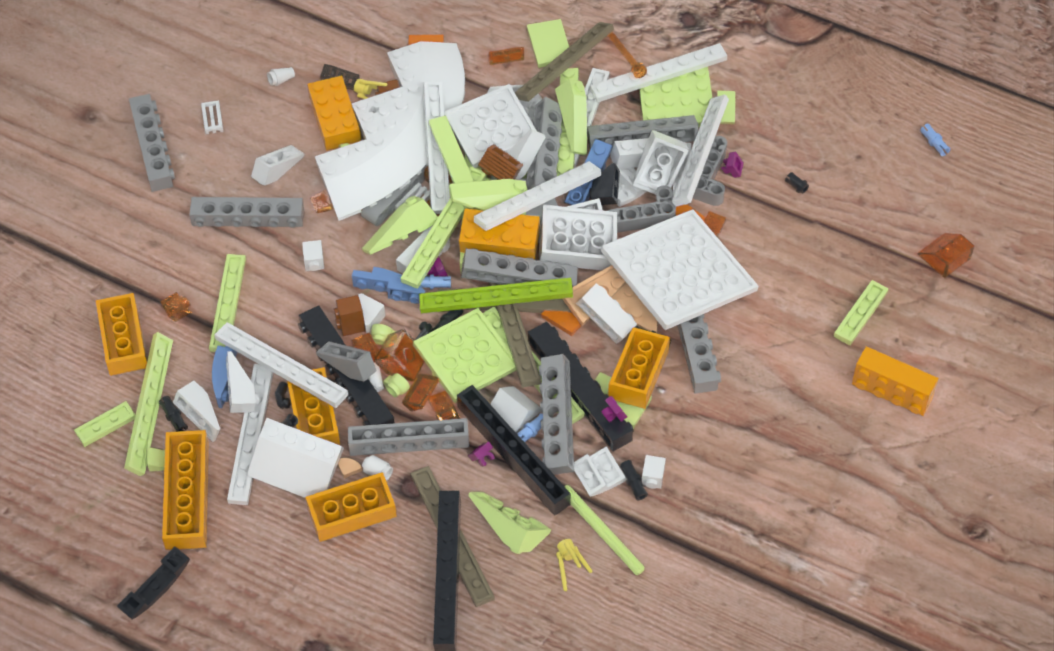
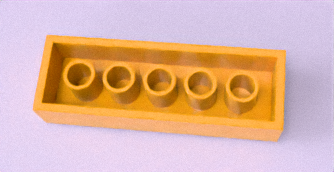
[162,430,209,550]

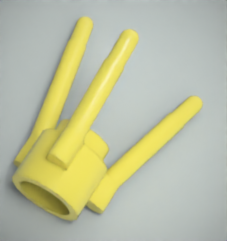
[354,79,387,99]
[556,539,592,591]

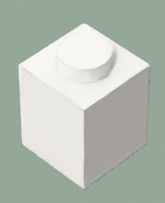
[302,240,324,271]
[642,455,666,489]

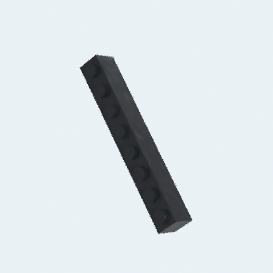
[298,305,395,426]
[528,322,634,452]
[457,385,571,516]
[433,491,461,651]

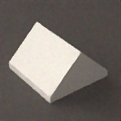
[491,386,541,433]

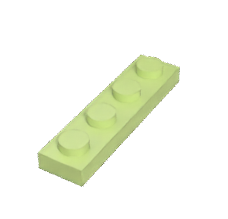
[834,280,888,346]

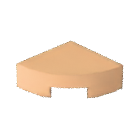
[337,458,362,479]

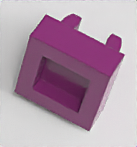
[721,151,744,178]
[428,256,448,276]
[602,396,627,422]
[468,441,495,467]

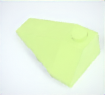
[555,79,587,155]
[449,179,527,215]
[362,196,438,255]
[468,492,551,554]

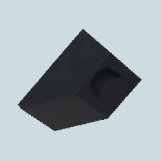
[589,163,620,205]

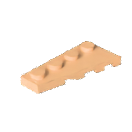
[562,265,626,326]

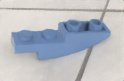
[565,139,613,205]
[352,267,425,304]
[212,346,238,408]

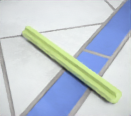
[564,485,645,575]

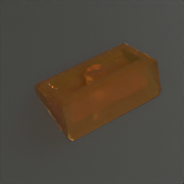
[488,47,524,65]
[402,373,439,412]

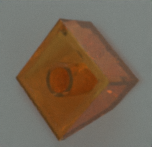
[918,233,974,278]
[374,328,425,382]

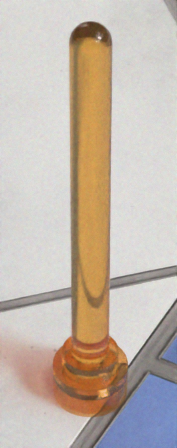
[607,31,647,78]

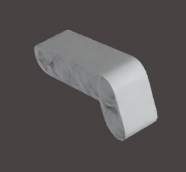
[693,136,727,206]
[608,185,676,233]

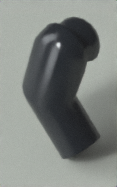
[414,322,432,341]
[275,382,291,409]

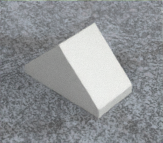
[358,293,385,335]

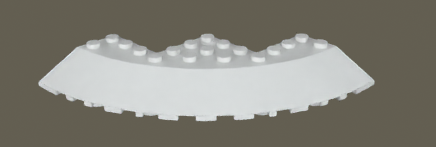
[315,41,465,221]

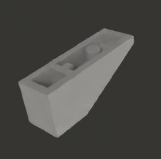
[316,342,377,382]

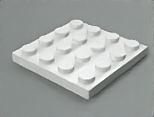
[444,84,537,168]

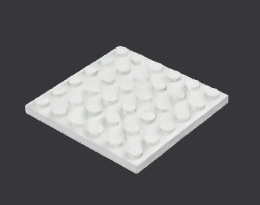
[601,209,759,330]

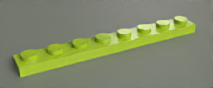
[419,278,573,314]

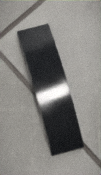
[117,546,190,620]

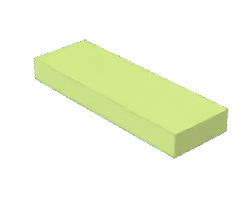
[74,401,136,447]

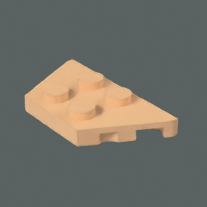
[611,283,657,333]

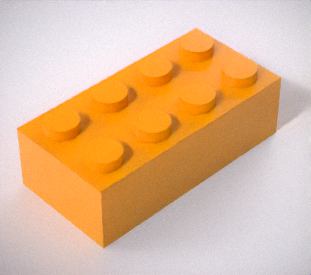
[307,76,361,151]
[459,209,540,259]
[95,293,147,376]
[608,327,670,409]
[852,346,939,416]
[287,367,340,445]
[305,472,397,542]

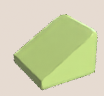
[147,448,165,471]

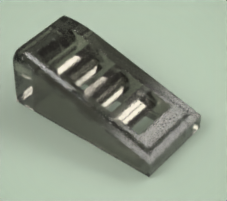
[320,64,360,90]

